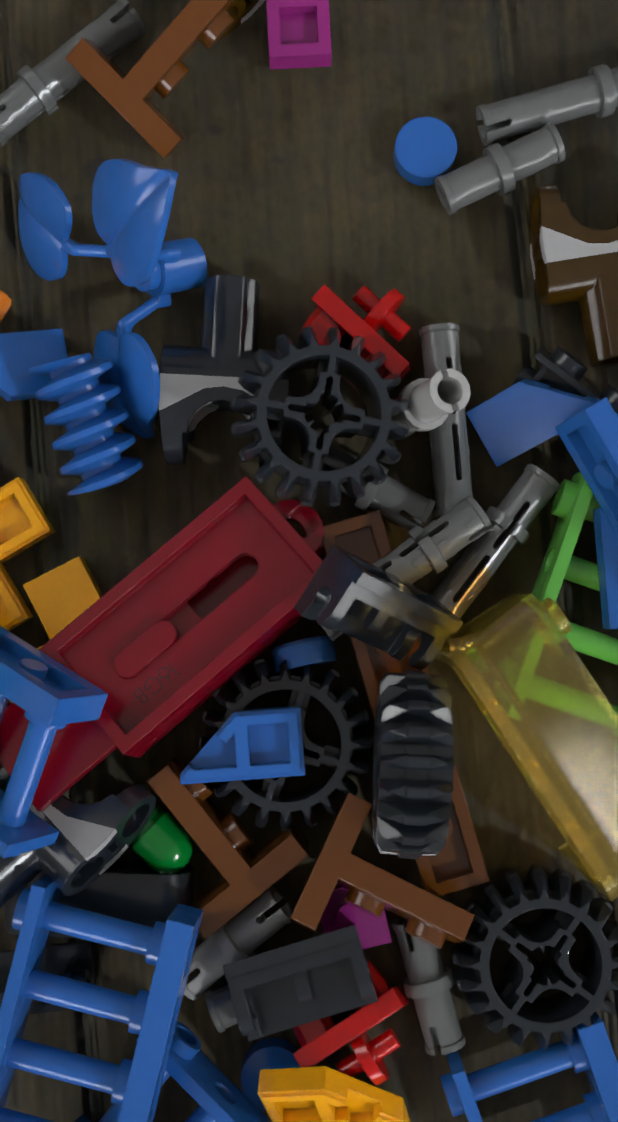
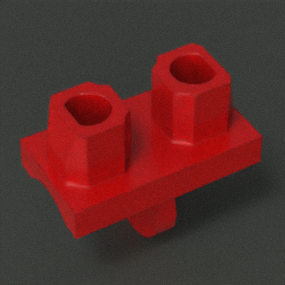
[298,284,411,392]
[293,960,410,1086]

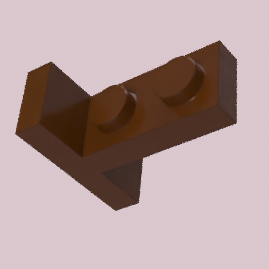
[65,0,235,158]
[147,756,309,940]
[290,793,475,949]

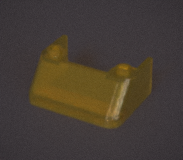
[435,593,618,902]

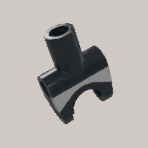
[159,275,291,468]
[0,767,156,909]

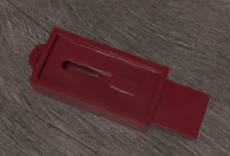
[0,476,325,811]

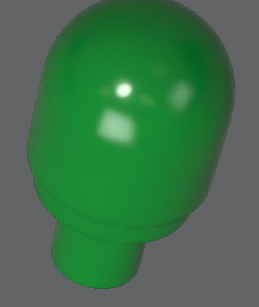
[131,807,194,874]

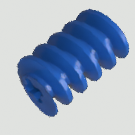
[28,353,143,495]

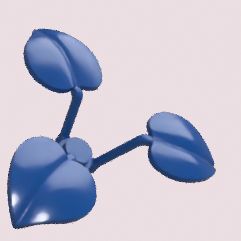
[18,158,207,439]

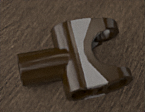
[529,184,618,368]

